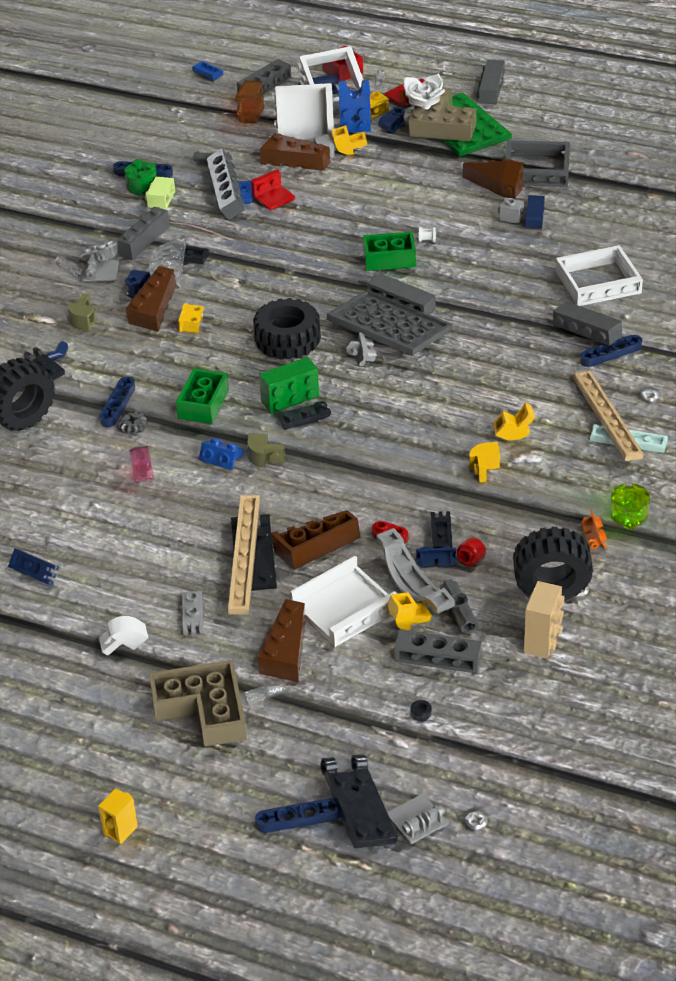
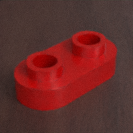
[371,521,409,544]

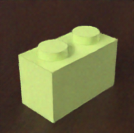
[145,177,175,209]

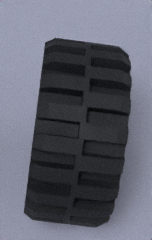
[253,298,321,360]
[0,358,55,431]
[513,526,593,601]

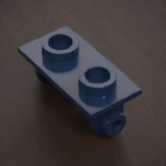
[416,546,456,568]

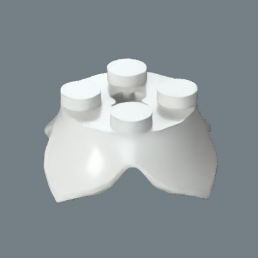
[403,74,445,109]

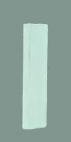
[590,424,668,453]

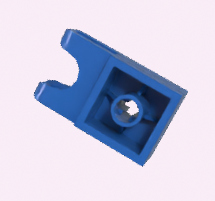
[338,80,371,132]

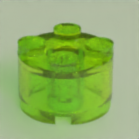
[609,483,650,530]

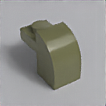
[68,294,96,331]
[247,433,285,468]

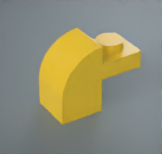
[332,126,368,155]
[492,403,535,440]
[469,442,500,482]
[387,592,432,630]

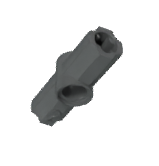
[440,579,478,634]

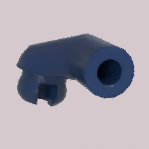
[46,341,68,360]

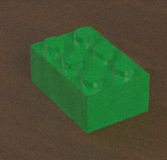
[363,231,416,271]
[259,357,319,414]
[176,368,229,424]

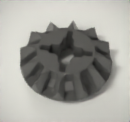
[118,412,147,434]

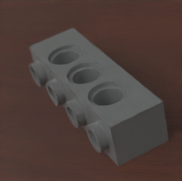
[237,59,291,101]
[394,629,482,674]

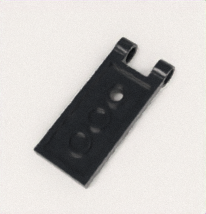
[231,514,277,591]
[320,754,398,848]

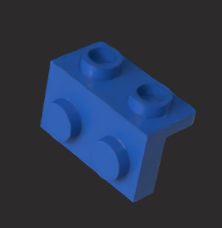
[199,438,245,470]

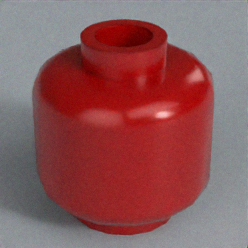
[457,537,486,566]

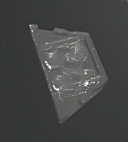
[148,236,187,289]

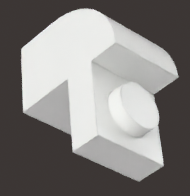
[99,616,149,655]

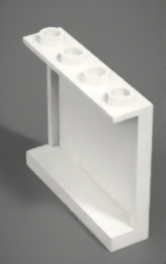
[272,83,334,142]
[290,556,397,647]

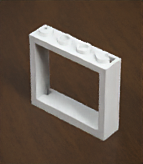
[297,46,363,110]
[555,245,643,306]

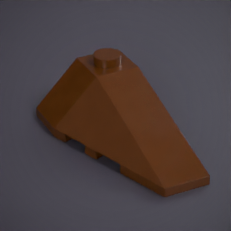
[463,159,523,199]

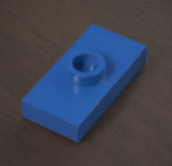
[192,61,223,81]
[238,181,252,204]

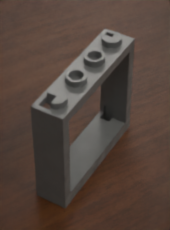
[505,140,570,187]

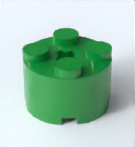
[124,159,157,195]

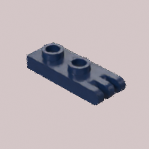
[8,548,59,585]

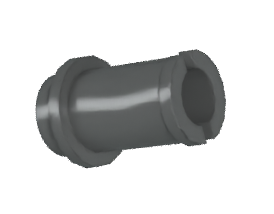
[194,151,213,163]

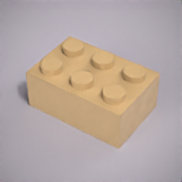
[524,581,565,659]

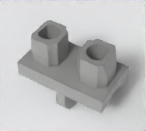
[346,332,376,366]

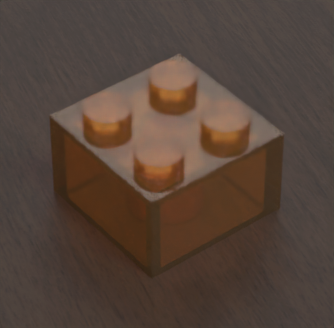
[236,80,264,124]

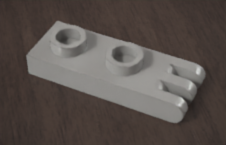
[182,591,204,635]

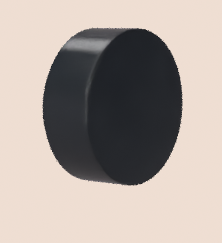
[410,700,432,721]

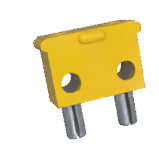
[178,303,215,333]

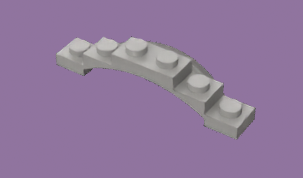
[377,528,455,614]

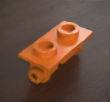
[581,510,607,549]

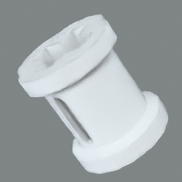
[419,227,436,242]

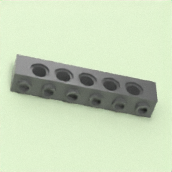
[207,148,244,220]

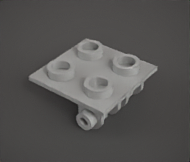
[77,240,117,262]
[82,253,119,282]
[387,793,449,844]

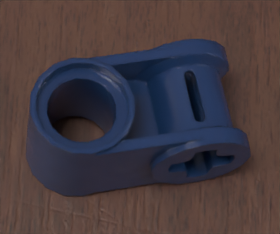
[378,107,405,133]
[125,269,151,298]

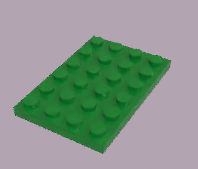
[411,93,512,157]

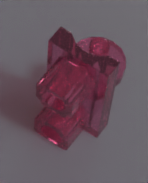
[129,446,154,483]

